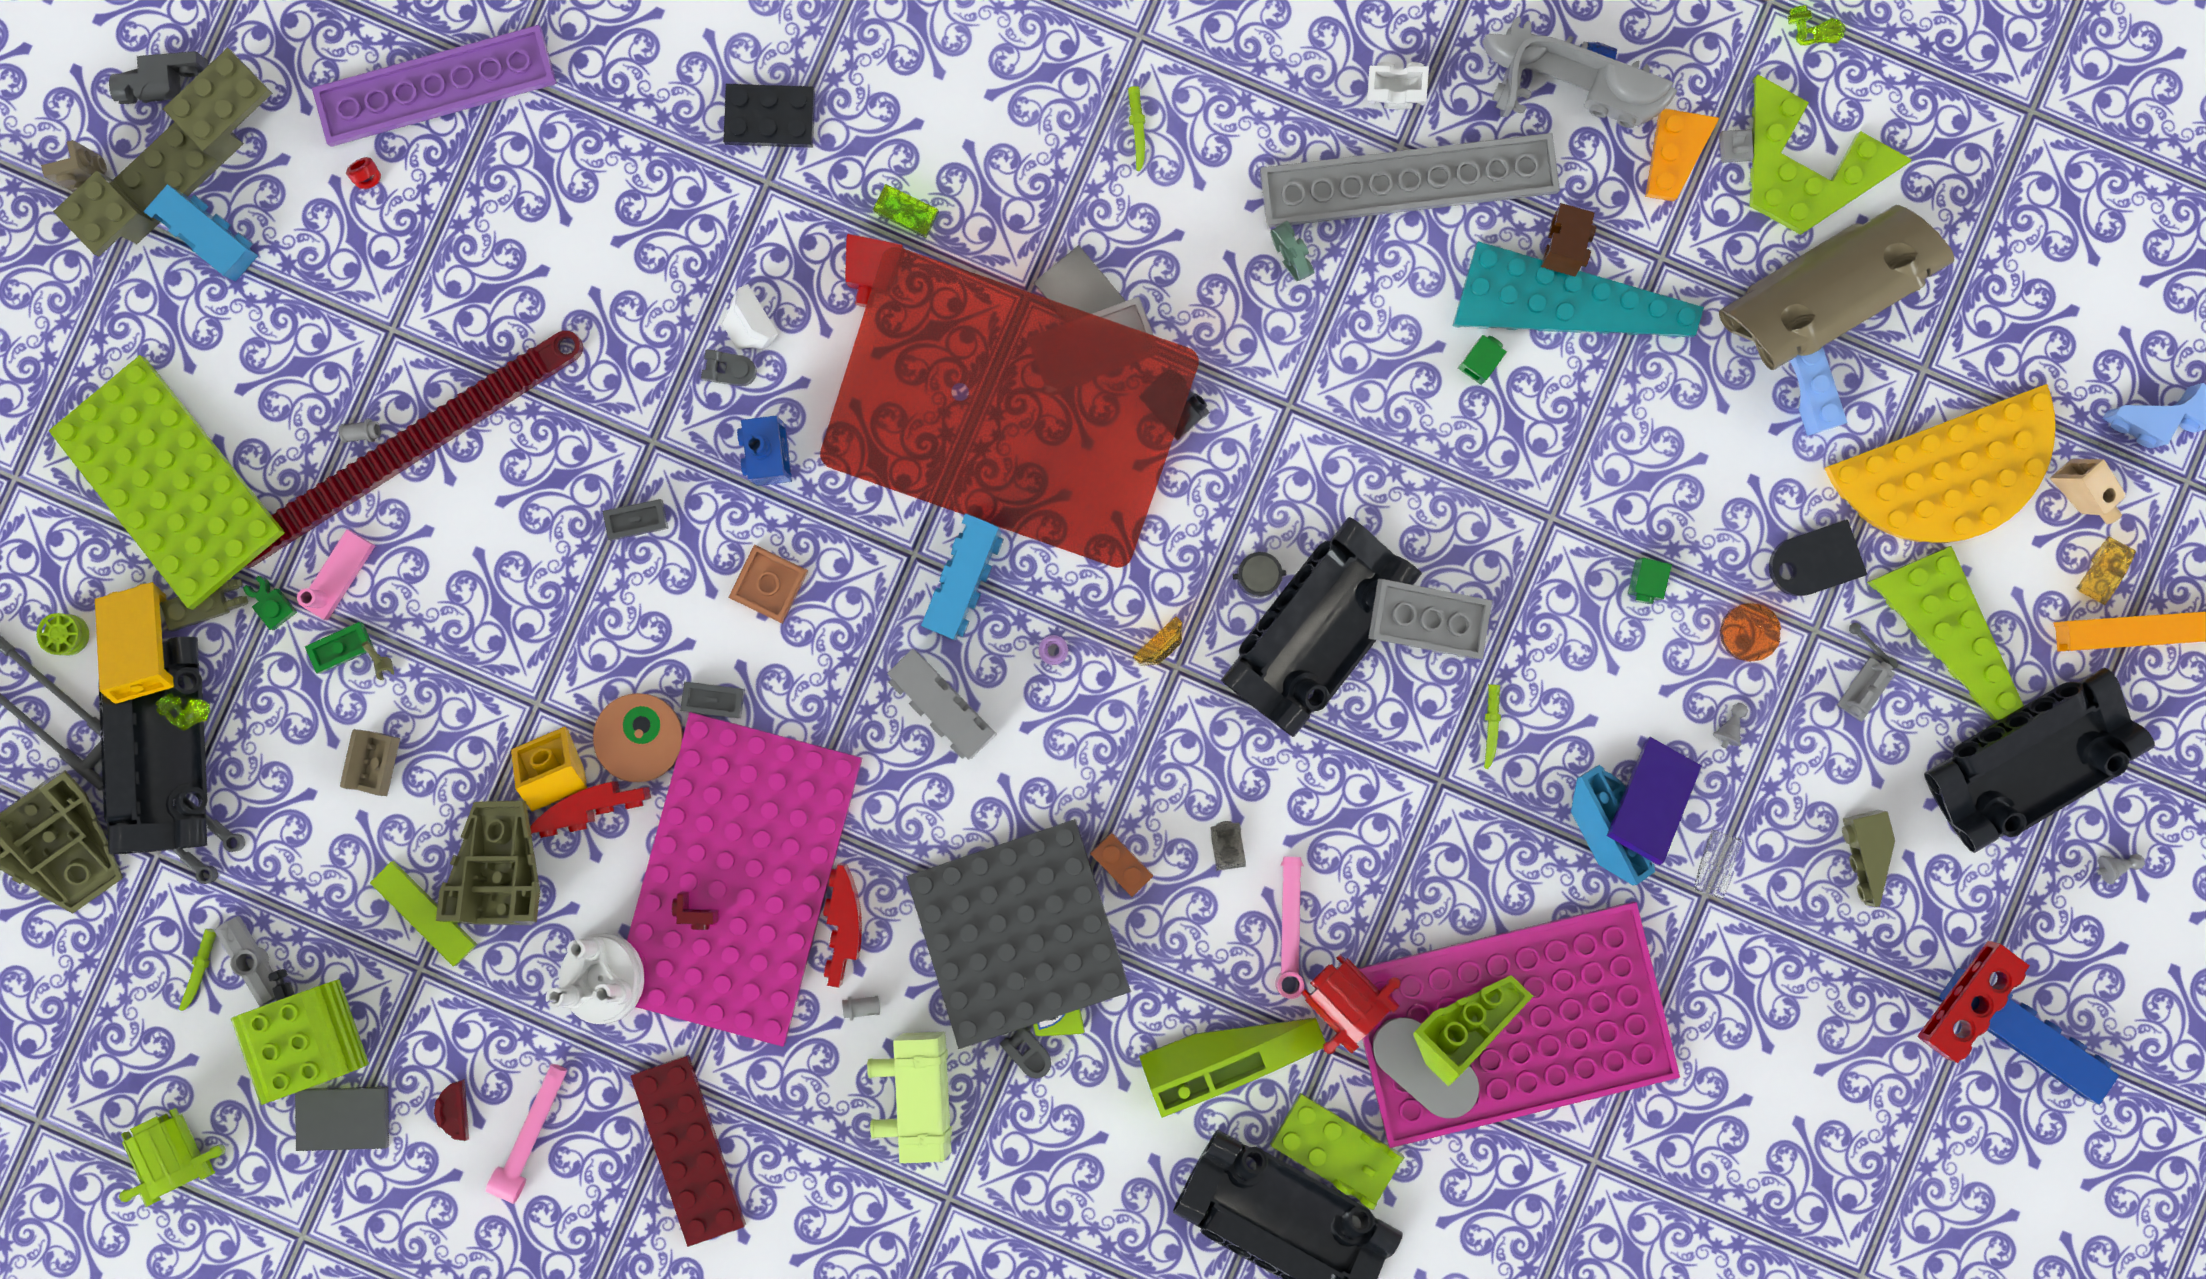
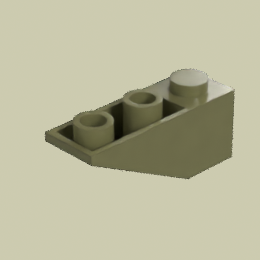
[1842,810,1895,907]

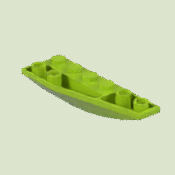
[1139,1017,1325,1118]

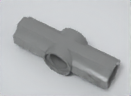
[214,916,277,1007]

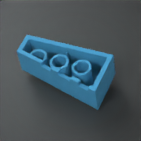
[921,513,1004,641]

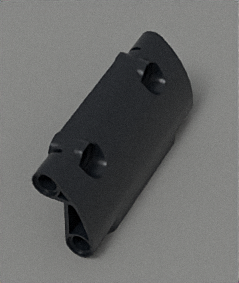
[1221,517,1422,737]
[98,637,208,854]
[1924,668,2155,853]
[1173,1130,1403,1279]

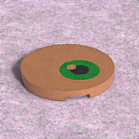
[593,693,684,782]

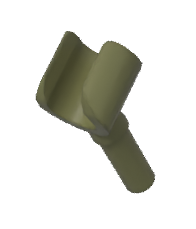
[362,641,394,680]

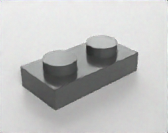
[602,499,669,541]
[680,681,745,718]

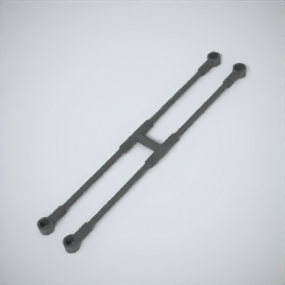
[0,635,245,884]

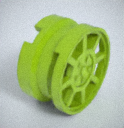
[36,613,89,656]

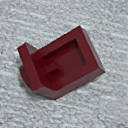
[672,891,718,930]

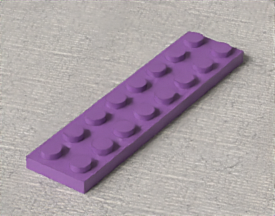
[312,25,557,147]

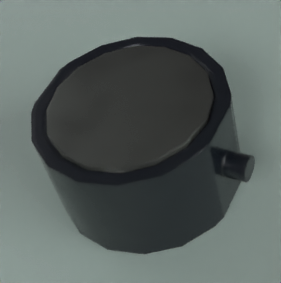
[1233,552,1286,598]

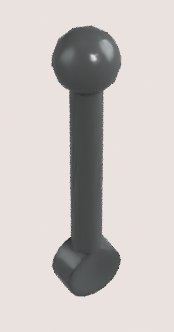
[1849,623,1898,670]

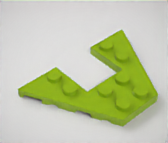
[1749,74,1912,235]

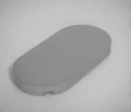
[1373,1017,1479,1119]

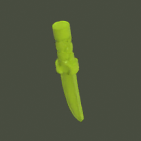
[1128,86,1145,171]
[1484,684,1501,769]
[179,929,216,1011]

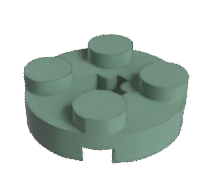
[1270,221,1315,281]

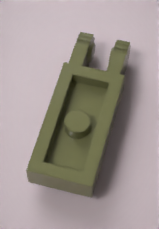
[160,579,249,631]

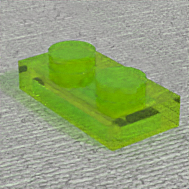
[873,184,939,238]

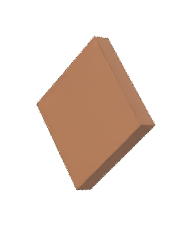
[728,545,808,624]

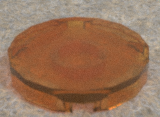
[1720,603,1781,662]

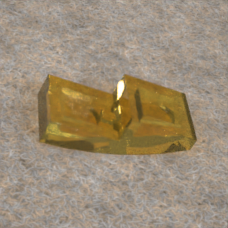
[2076,536,2136,605]

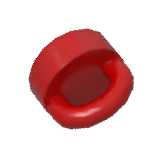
[346,157,381,189]

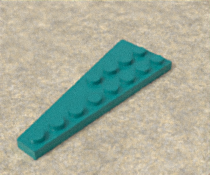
[1452,241,1704,337]

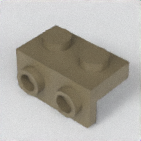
[41,140,107,192]
[340,729,400,796]

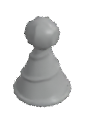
[1713,703,1748,749]
[2097,854,2145,884]

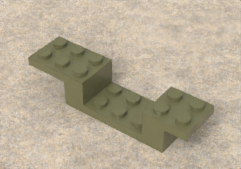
[53,47,273,257]

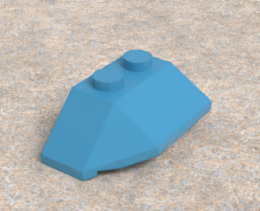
[1571,765,1655,886]

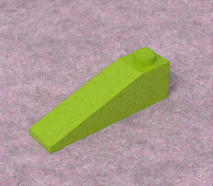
[1413,975,1533,1087]

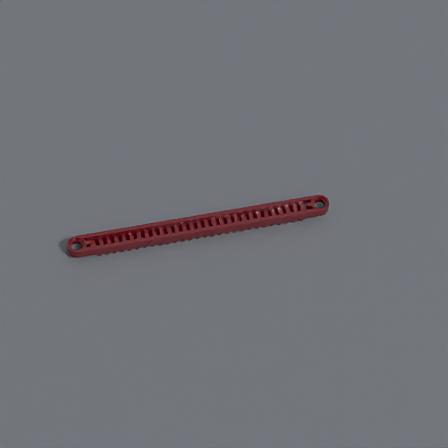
[243,330,583,569]

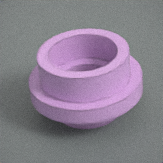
[1039,635,1068,665]

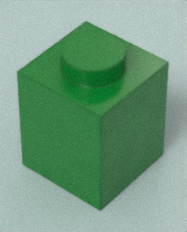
[1458,335,1507,385]
[1628,558,1672,604]

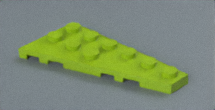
[1867,546,2024,720]

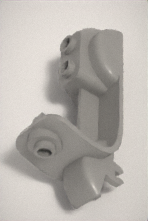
[1482,17,1677,128]

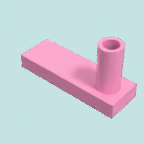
[297,529,375,621]

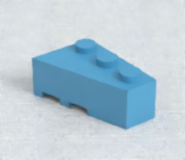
[143,184,259,282]

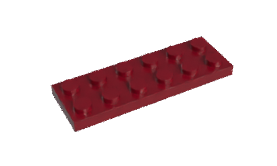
[630,1054,746,1247]

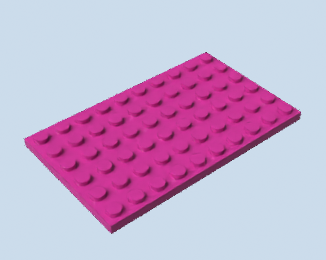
[627,712,863,1047]
[1358,901,1680,1148]

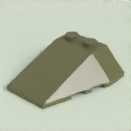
[0,770,123,914]
[436,801,540,925]

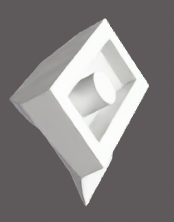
[722,284,778,350]

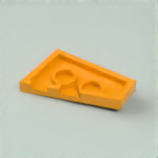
[1645,109,1719,202]

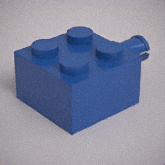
[737,415,792,486]

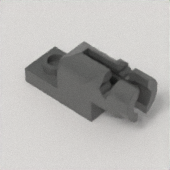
[109,51,208,104]

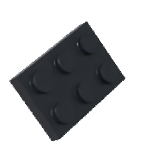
[723,84,815,148]

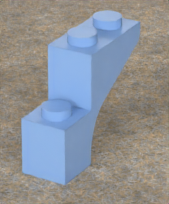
[2102,383,2206,448]

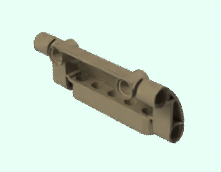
[1719,205,1954,370]

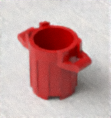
[1301,954,1401,1054]

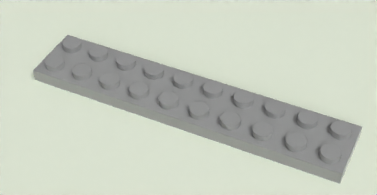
[1260,133,1560,228]

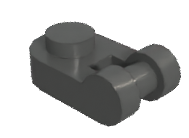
[701,349,757,386]
[1000,1027,1051,1079]

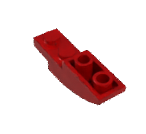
[530,781,651,838]
[823,863,862,988]

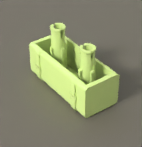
[867,1032,952,1163]

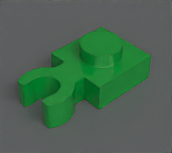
[243,576,297,630]

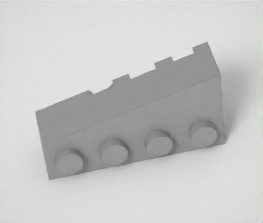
[887,649,997,760]

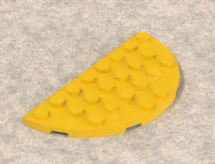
[1824,384,2056,543]

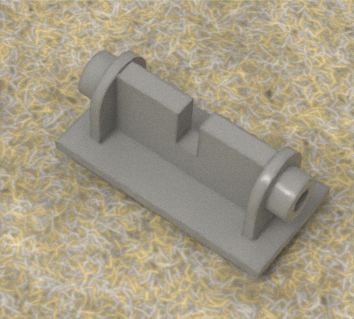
[1837,657,1895,722]

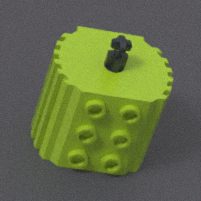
[231,969,369,1105]

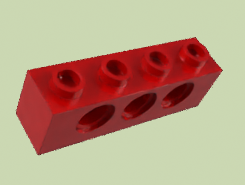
[1917,941,2030,1063]

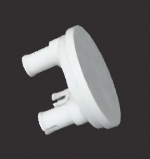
[546,933,644,1024]

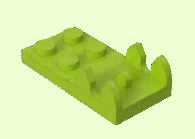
[1270,1093,1405,1210]

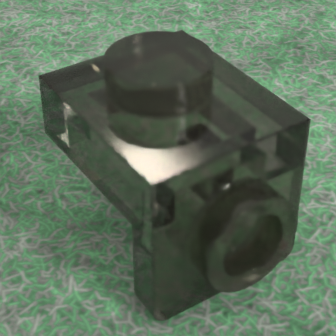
[1210,821,1246,871]

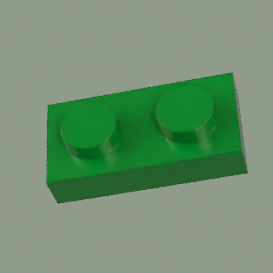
[304,622,374,674]

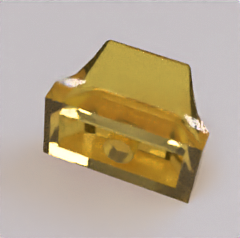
[1132,616,1183,666]

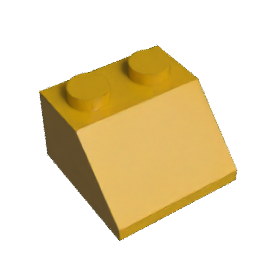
[511,726,587,812]

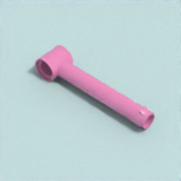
[1275,857,1304,999]
[486,1064,568,1204]

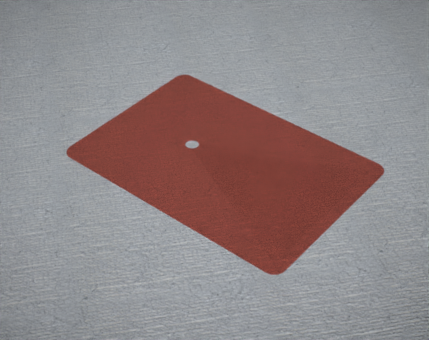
[820,247,1199,568]

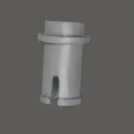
[338,418,381,443]
[842,996,880,1021]

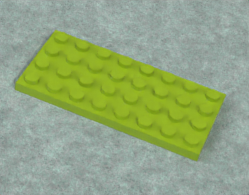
[49,355,285,610]

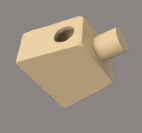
[2050,459,2126,524]

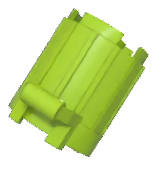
[119,1108,226,1207]

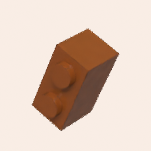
[1090,831,1153,897]

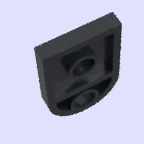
[1769,519,1867,596]

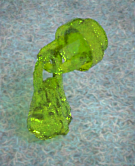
[1787,5,1845,46]
[155,693,211,730]

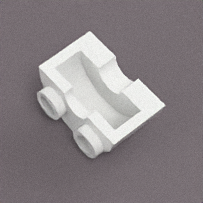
[1367,62,1429,110]

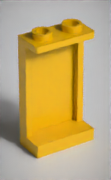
[95,582,174,704]

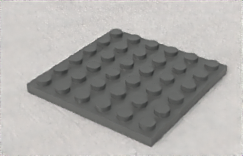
[906,819,1131,1049]

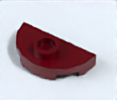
[434,1079,469,1141]

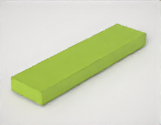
[370,861,478,967]

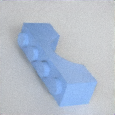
[1790,346,1848,436]

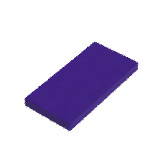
[1606,737,1702,866]

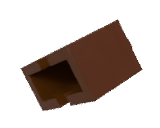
[1541,203,1596,277]

